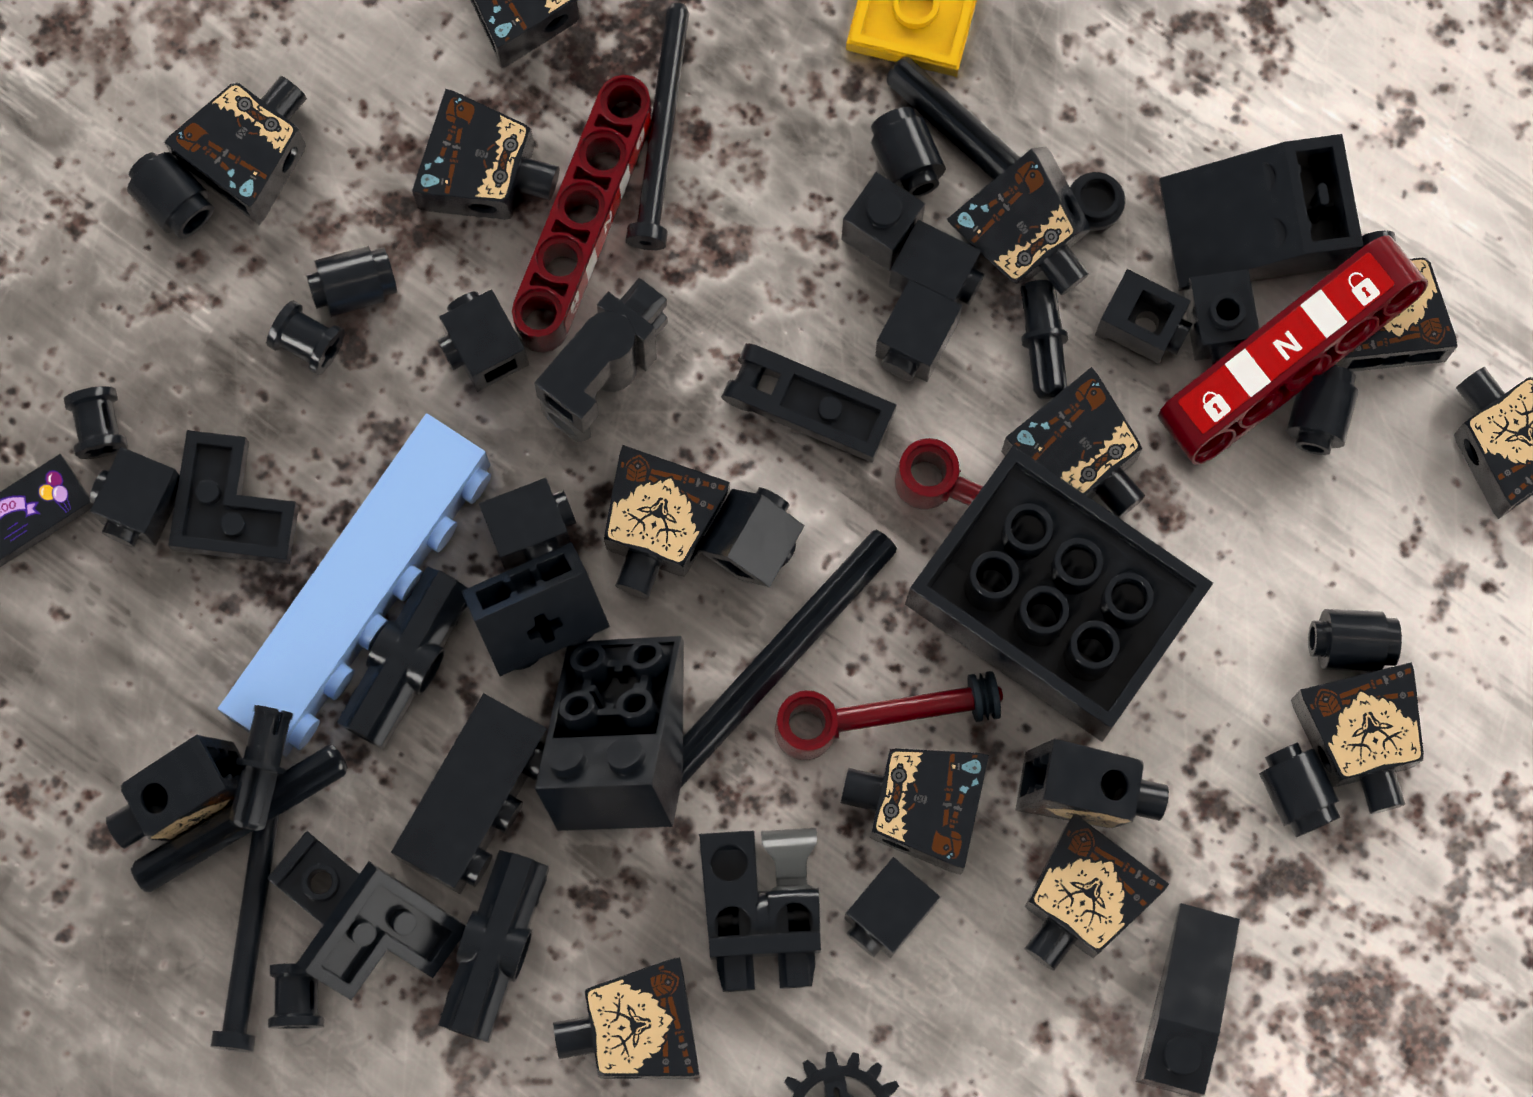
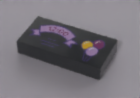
[0,454,93,567]

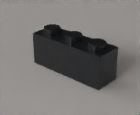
[391,693,548,894]

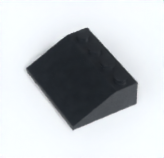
[905,445,1213,742]

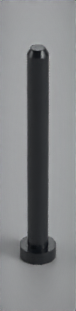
[626,2,689,250]
[210,816,279,1052]

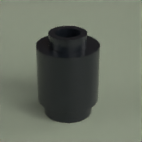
[871,107,946,198]
[127,152,214,239]
[306,246,397,317]
[1286,365,1358,455]
[1308,609,1402,671]
[1259,742,1341,838]

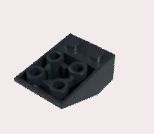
[1159,134,1364,291]
[535,636,684,831]

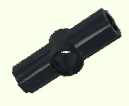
[337,566,468,750]
[438,850,550,1043]

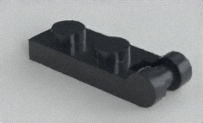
[721,343,897,463]

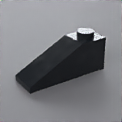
[1135,903,1240,1097]

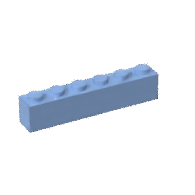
[218,413,491,757]

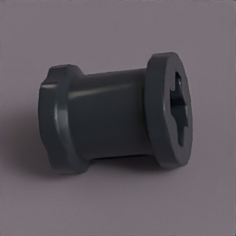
[266,300,345,375]
[63,386,128,459]
[268,963,324,1029]

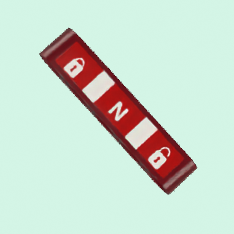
[512,75,652,353]
[1158,235,1428,465]

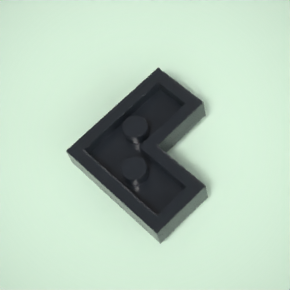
[168,430,299,564]
[297,861,466,1000]

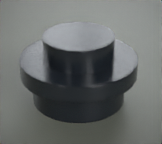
[1070,172,1125,230]

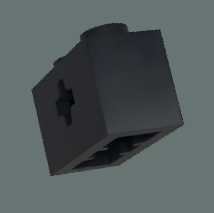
[461,542,610,676]

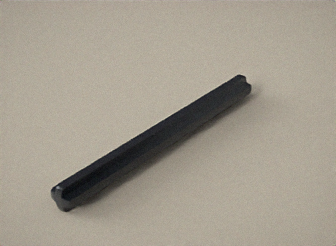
[681,529,897,787]

